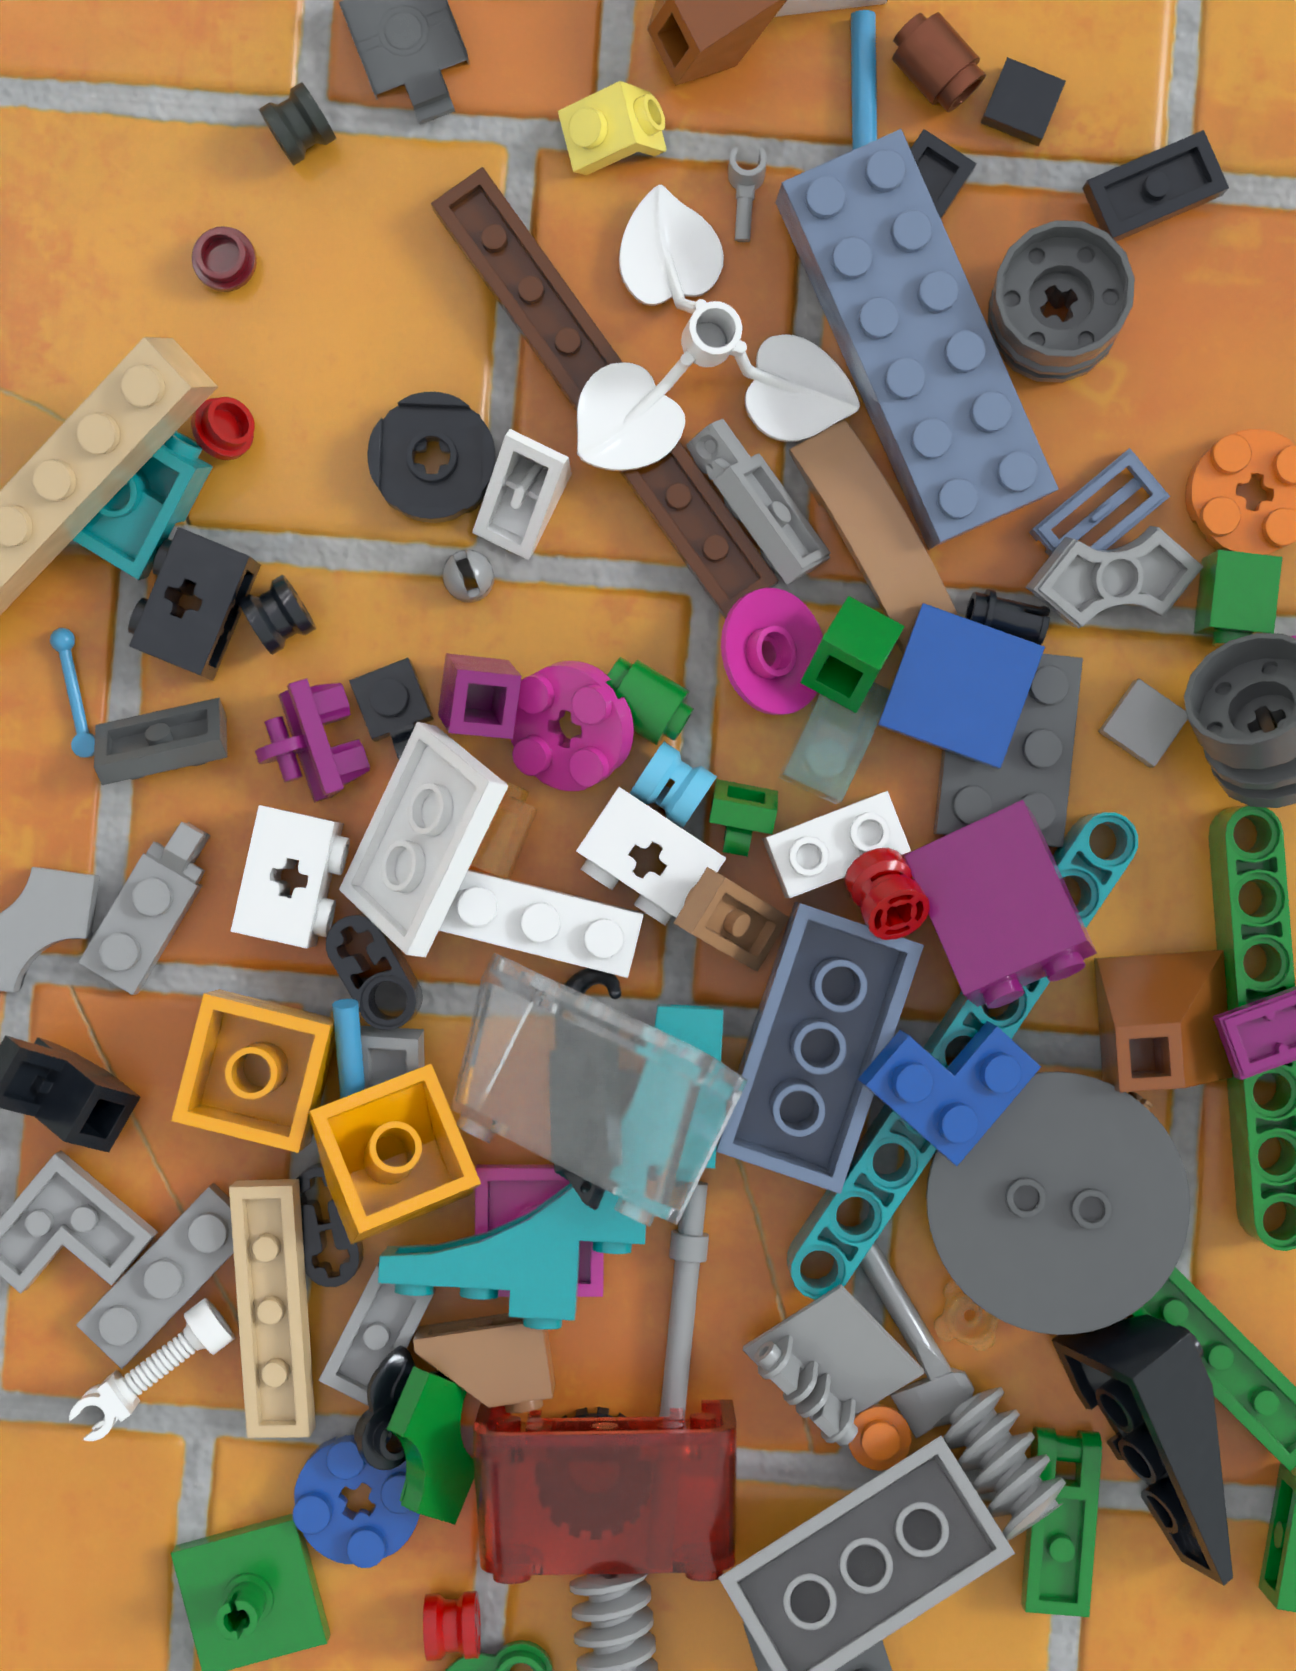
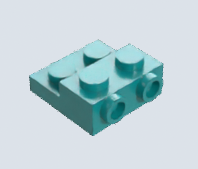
[73,431,213,580]

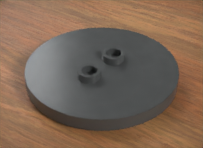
[926,1071,1190,1335]

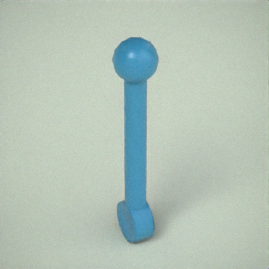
[50,628,95,758]

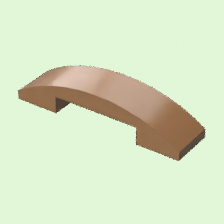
[789,419,958,654]

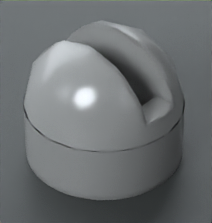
[443,550,494,603]

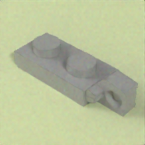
[686,419,830,585]
[78,821,211,995]

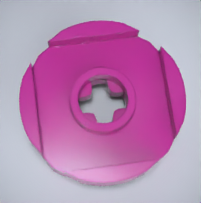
[511,661,634,791]

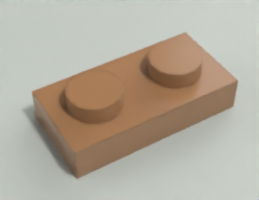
[674,867,789,971]

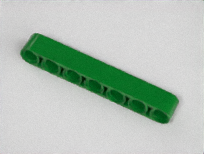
[1208,805,1296,1251]

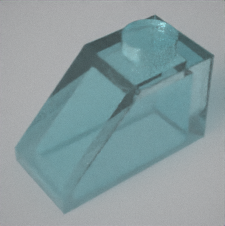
[779,682,890,804]

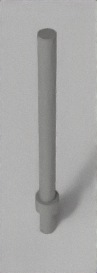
[645,1180,709,1566]

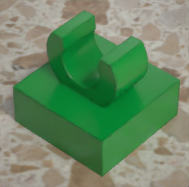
[709,779,778,857]

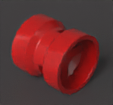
[844,848,930,940]

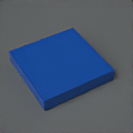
[877,603,1045,769]

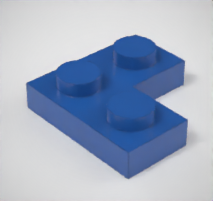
[857,1021,1041,1166]

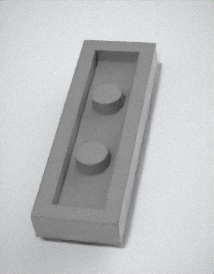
[76,1183,234,1369]

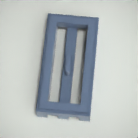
[1029,448,1170,557]

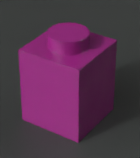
[438,653,522,739]

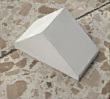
[472,429,572,560]

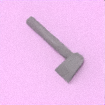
[860,1242,974,1439]

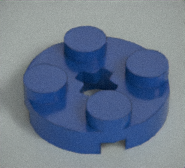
[293,1435,420,1568]

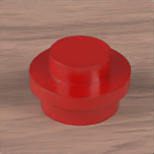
[191,397,255,460]

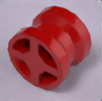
[423,1591,481,1661]

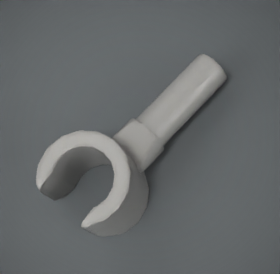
[728,145,767,242]

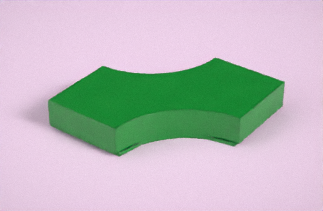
[387,1366,480,1525]

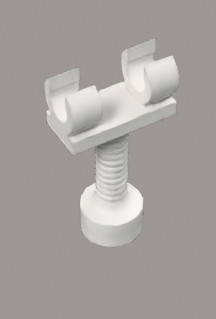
[69,1298,235,1441]

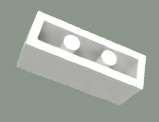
[439,869,644,978]

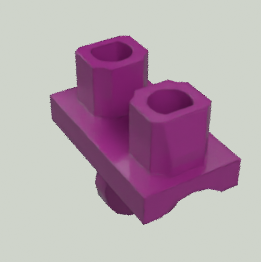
[255,678,370,803]

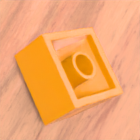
[309,1064,481,1245]

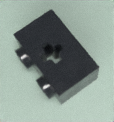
[128,527,261,681]

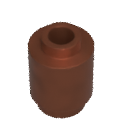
[892,12,986,112]

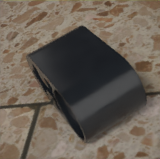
[326,914,423,1030]

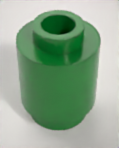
[606,657,694,745]

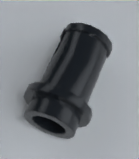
[965,588,1050,645]

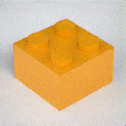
[171,989,336,1153]

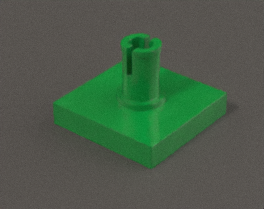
[171,1513,331,1671]

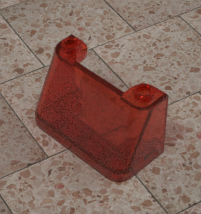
[473,1399,737,1584]

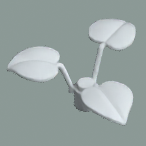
[577,185,860,471]

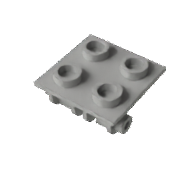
[742,1284,924,1446]

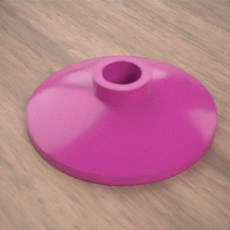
[721,588,823,715]

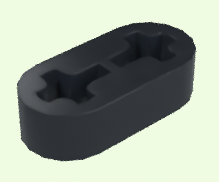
[296,1163,363,1287]

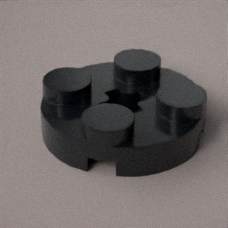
[367,392,497,523]

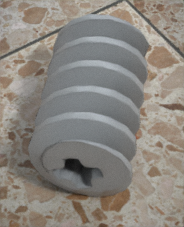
[932,1387,1066,1541]
[569,1563,658,1671]

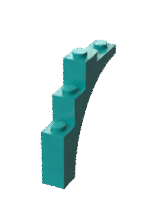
[378,1003,724,1330]

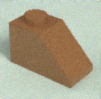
[413,1313,556,1413]

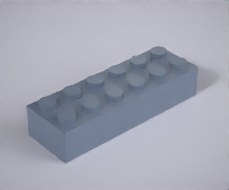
[775,129,1059,550]

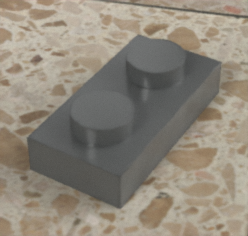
[94,698,228,785]

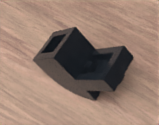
[0,1035,141,1153]

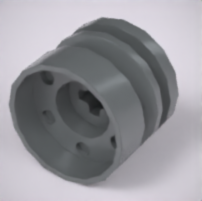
[987,220,1135,383]
[1184,633,1296,808]

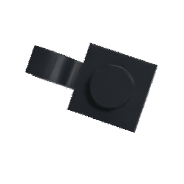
[349,658,434,760]

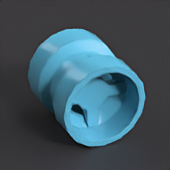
[629,742,717,829]

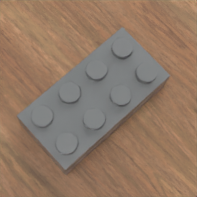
[718,1436,1015,1671]

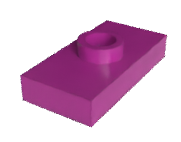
[1213,986,1296,1080]

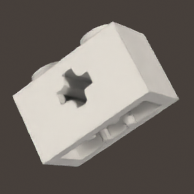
[576,787,726,926]
[762,791,911,898]
[230,805,350,948]

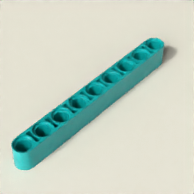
[787,812,1138,1300]

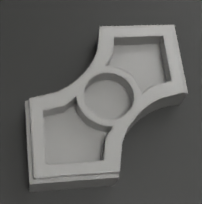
[1026,526,1203,628]
[0,867,100,993]

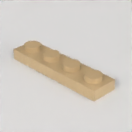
[229,1179,316,1438]

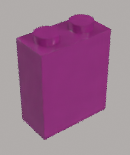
[904,800,1097,1009]

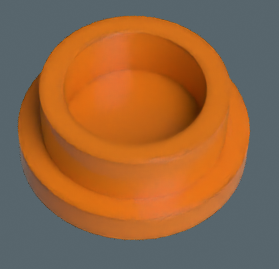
[848,1404,912,1471]

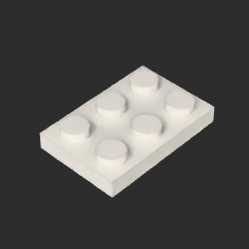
[339,722,509,957]

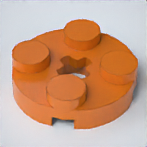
[1185,429,1296,555]

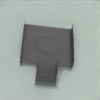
[338,0,470,125]

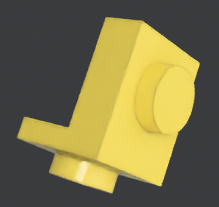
[558,81,666,176]

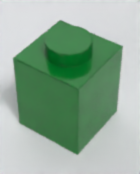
[1193,550,1283,647]
[800,596,905,713]

